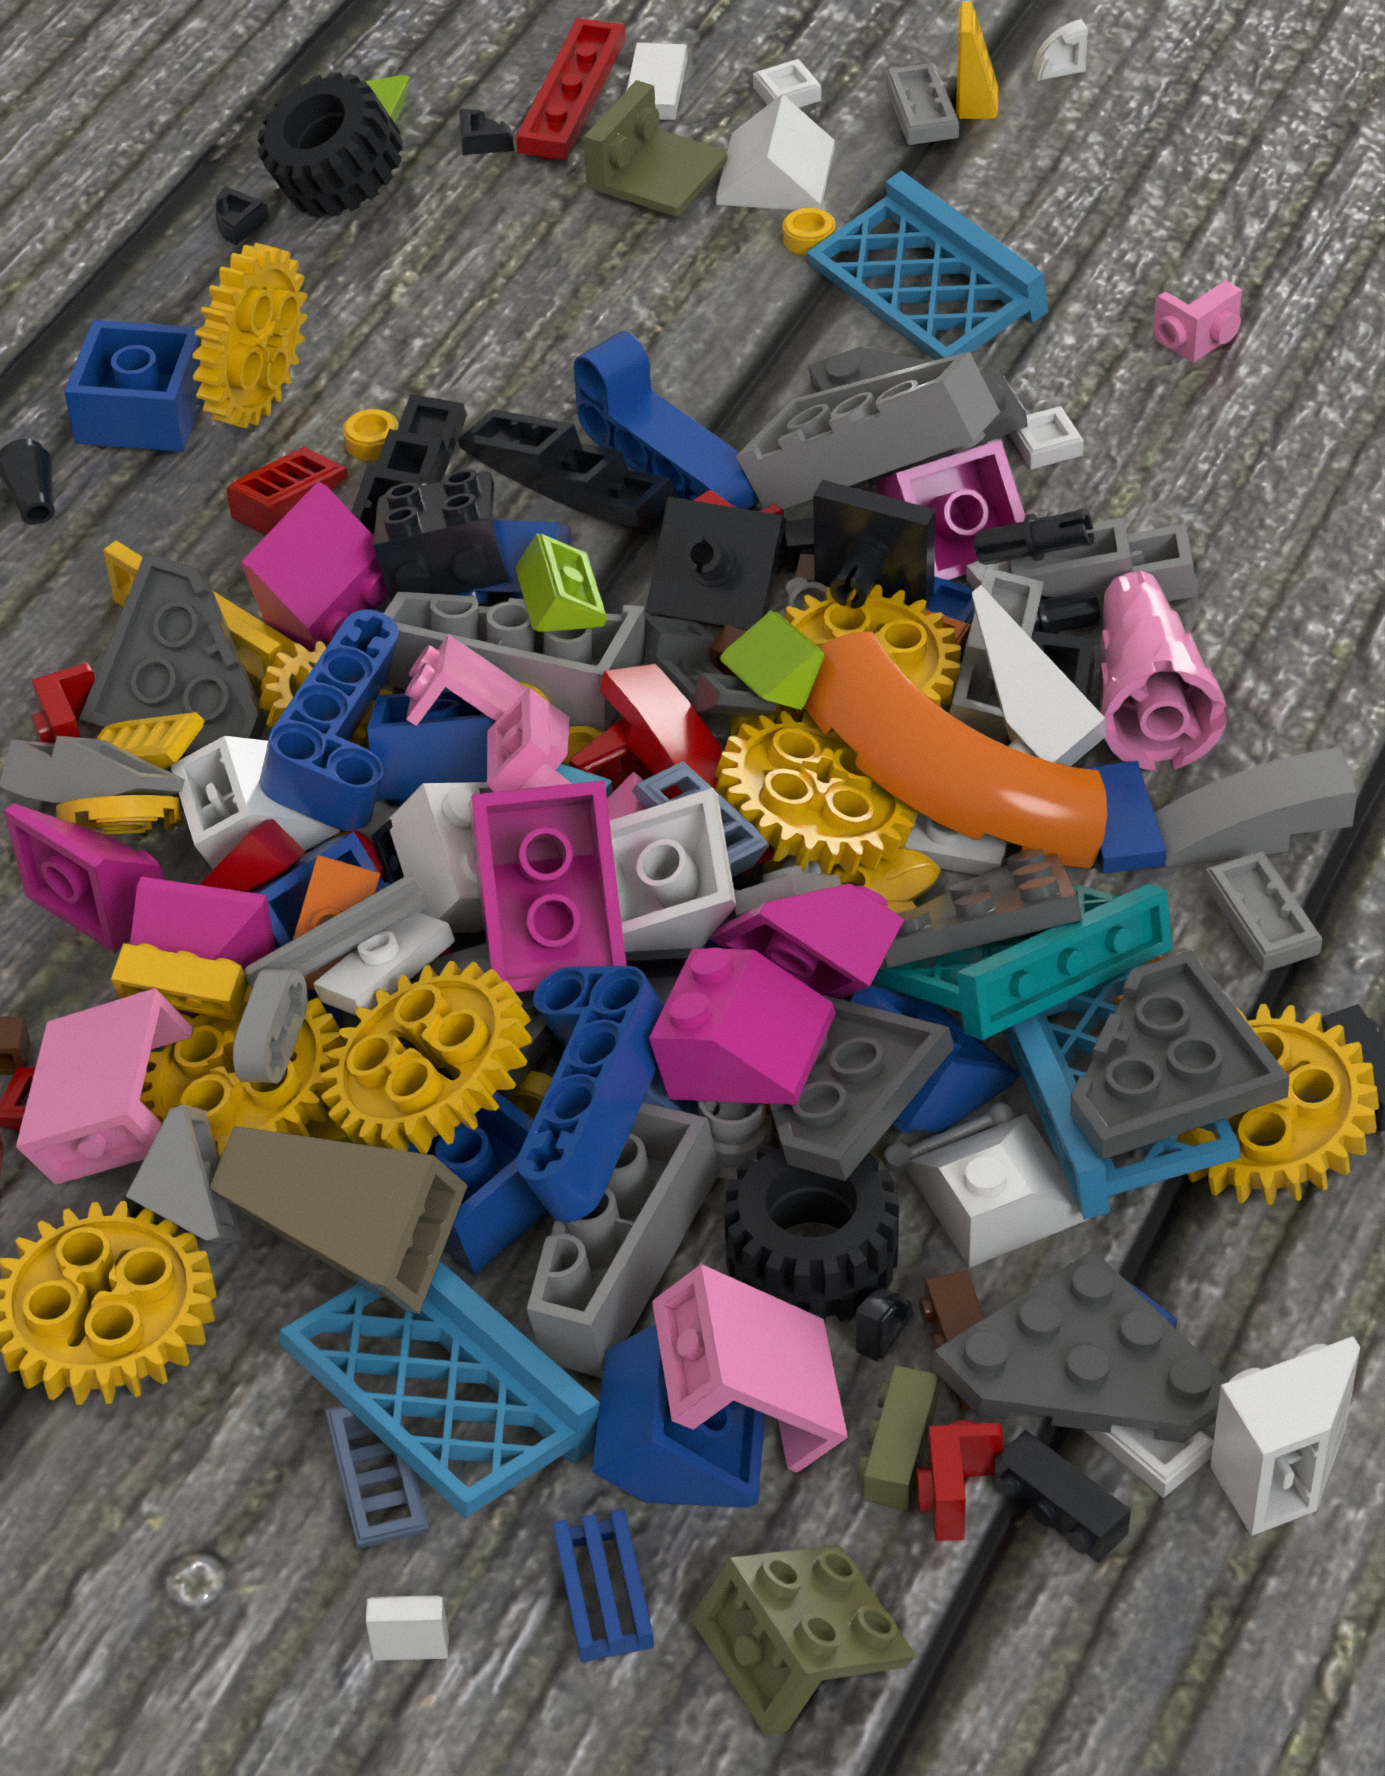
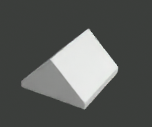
[716,94,834,210]

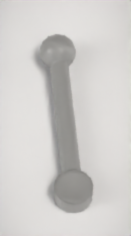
[885,1102,1014,1173]

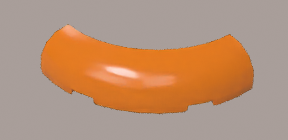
[804,631,1108,869]

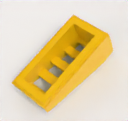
[956,2,998,119]
[96,712,205,769]

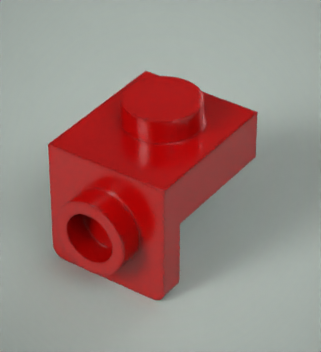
[31,663,95,743]
[916,1420,1003,1541]

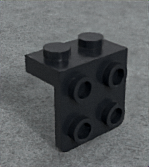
[373,469,508,601]

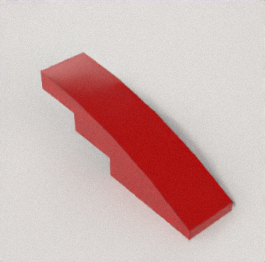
[599,664,774,863]

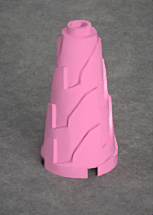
[1099,570,1227,771]

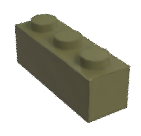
[857,1365,939,1510]

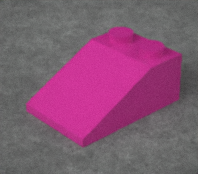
[469,780,627,993]

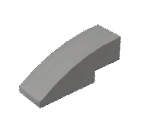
[1010,517,1199,603]
[949,567,1044,744]
[0,736,185,803]
[1154,747,1358,868]

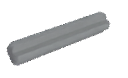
[244,876,427,989]

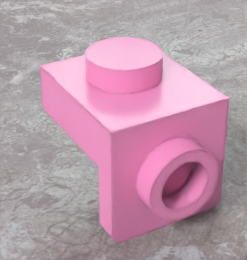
[1153,280,1242,363]

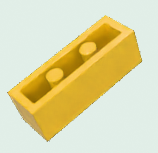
[111,943,248,1021]

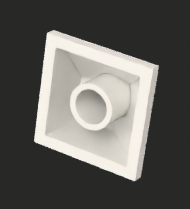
[610,788,737,952]
[907,1114,1091,1268]

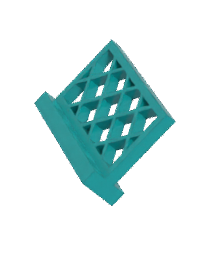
[872,883,1173,1040]

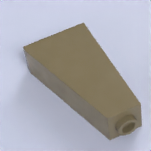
[209,1126,468,1314]

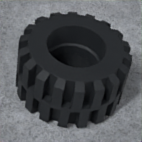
[257,72,403,217]
[724,1144,899,1325]

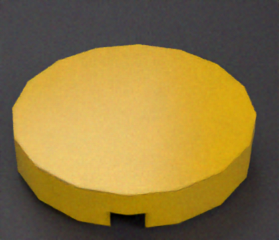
[56,795,183,835]

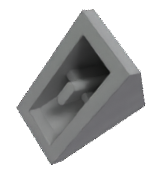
[126,1105,242,1244]

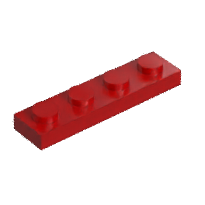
[516,18,626,160]

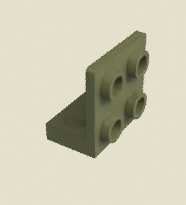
[584,80,727,216]
[690,1545,915,1735]

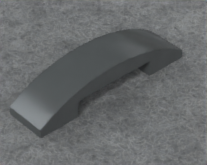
[644,615,777,718]

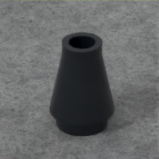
[0,439,55,525]

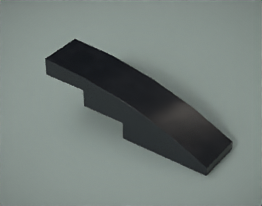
[351,394,467,536]
[457,409,677,529]

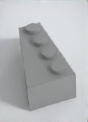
[736,351,1000,510]
[384,592,645,733]
[527,1102,720,1378]

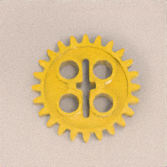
[192,243,308,428]
[779,585,961,722]
[715,711,918,876]
[321,961,532,1154]
[140,985,345,1158]
[1176,1004,1379,1205]
[0,1201,217,1405]

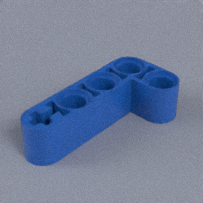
[573,331,760,509]
[259,610,399,831]
[517,966,665,1222]

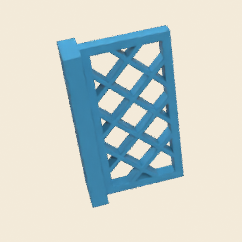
[806,170,1048,360]
[1002,963,1240,1220]
[279,1261,600,1518]

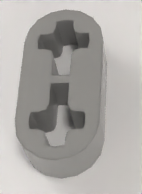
[233,969,308,1083]

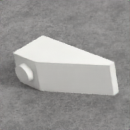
[971,585,1107,766]

